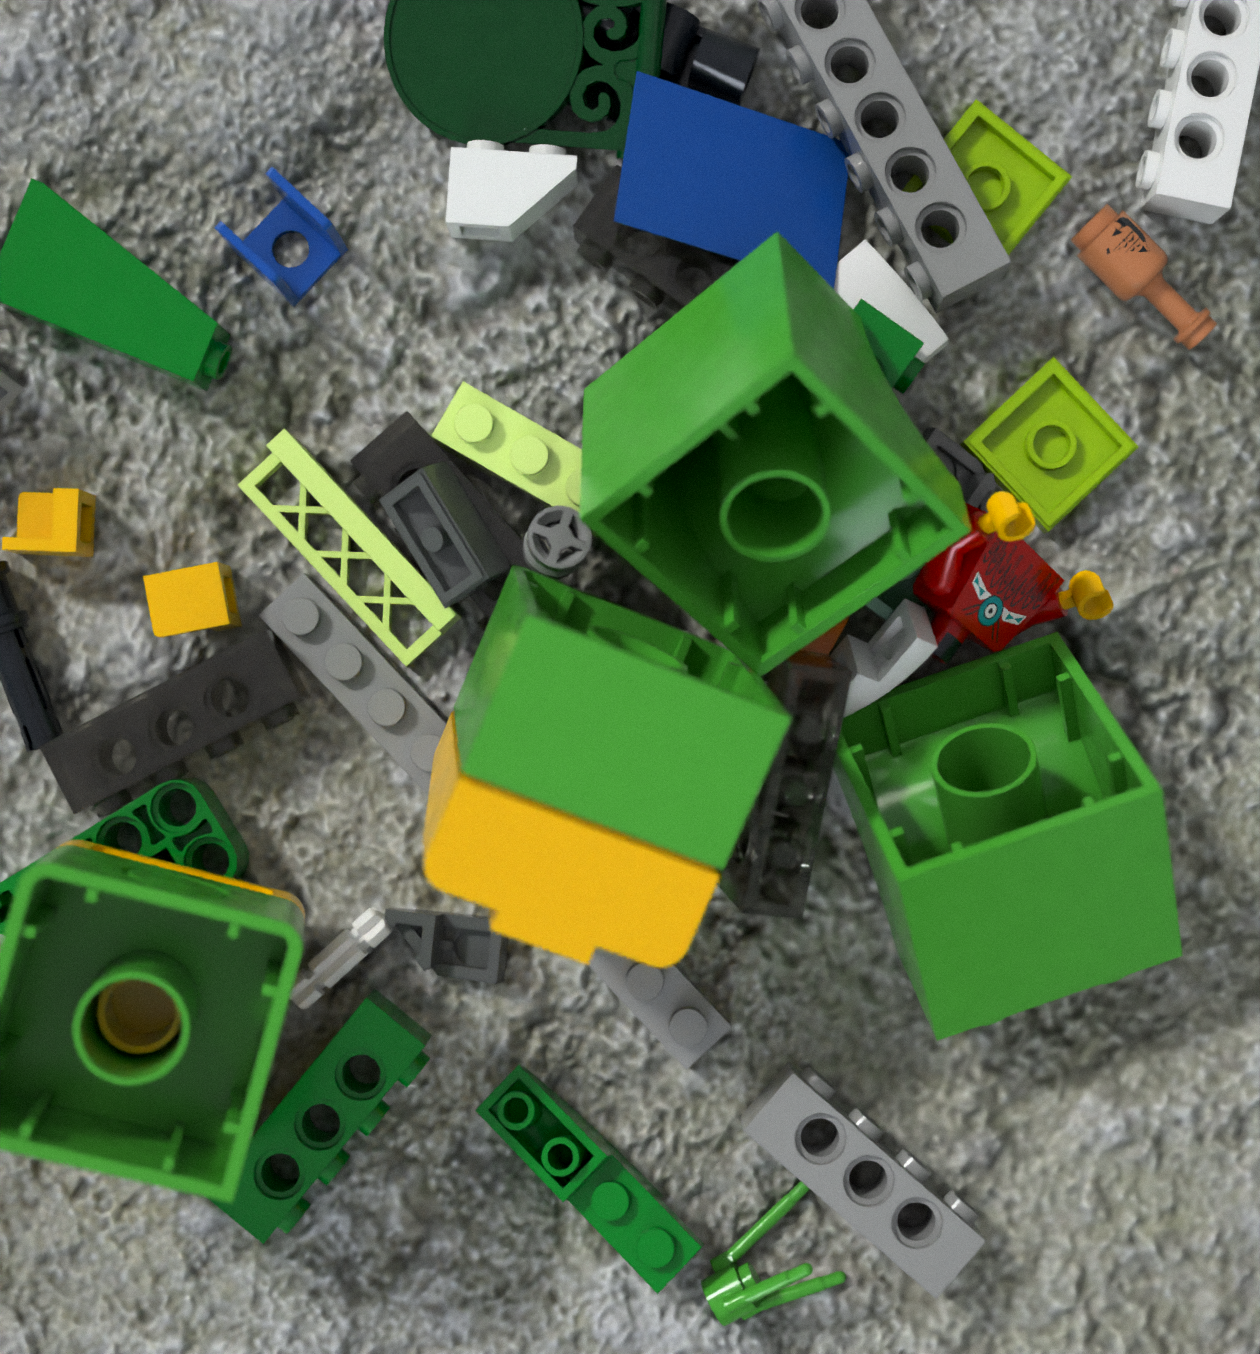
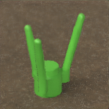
[701,1181,846,1326]

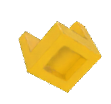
[2,488,96,557]
[143,562,242,638]

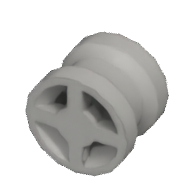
[522,505,592,579]

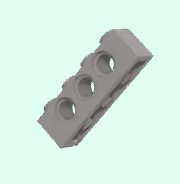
[740,1062,986,1299]

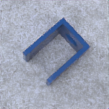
[214,167,348,307]

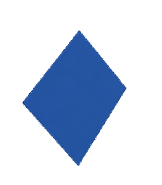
[614,71,849,289]

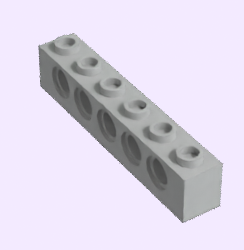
[756,0,1011,313]

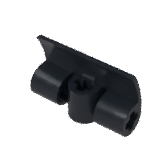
[566,0,760,124]

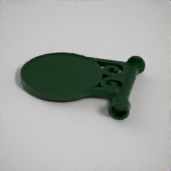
[384,0,667,170]

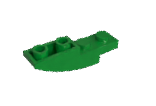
[475,1064,705,1294]

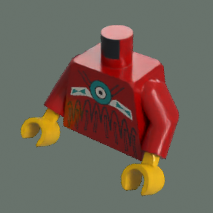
[913,492,1114,665]

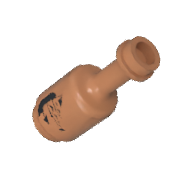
[1070,204,1217,350]

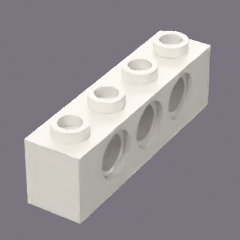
[1136,0,1260,224]

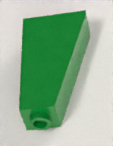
[0,178,232,391]

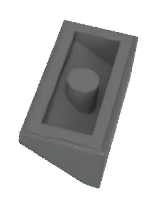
[379,461,511,609]

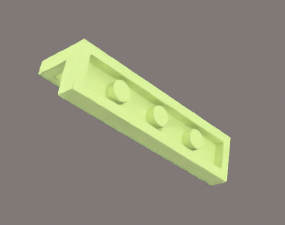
[238,428,462,667]

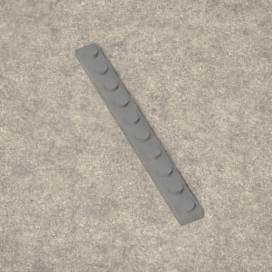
[258,573,732,1070]

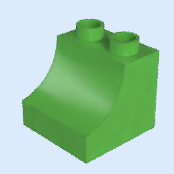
[580,231,971,677]
[819,632,1183,1041]

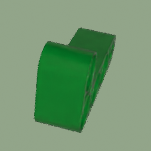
[0,778,249,935]

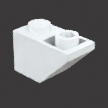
[445,140,579,242]

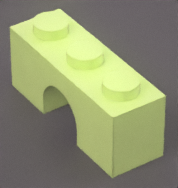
[431,381,599,538]

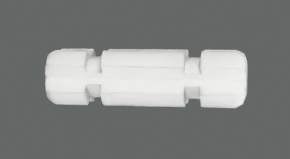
[290,907,393,1010]

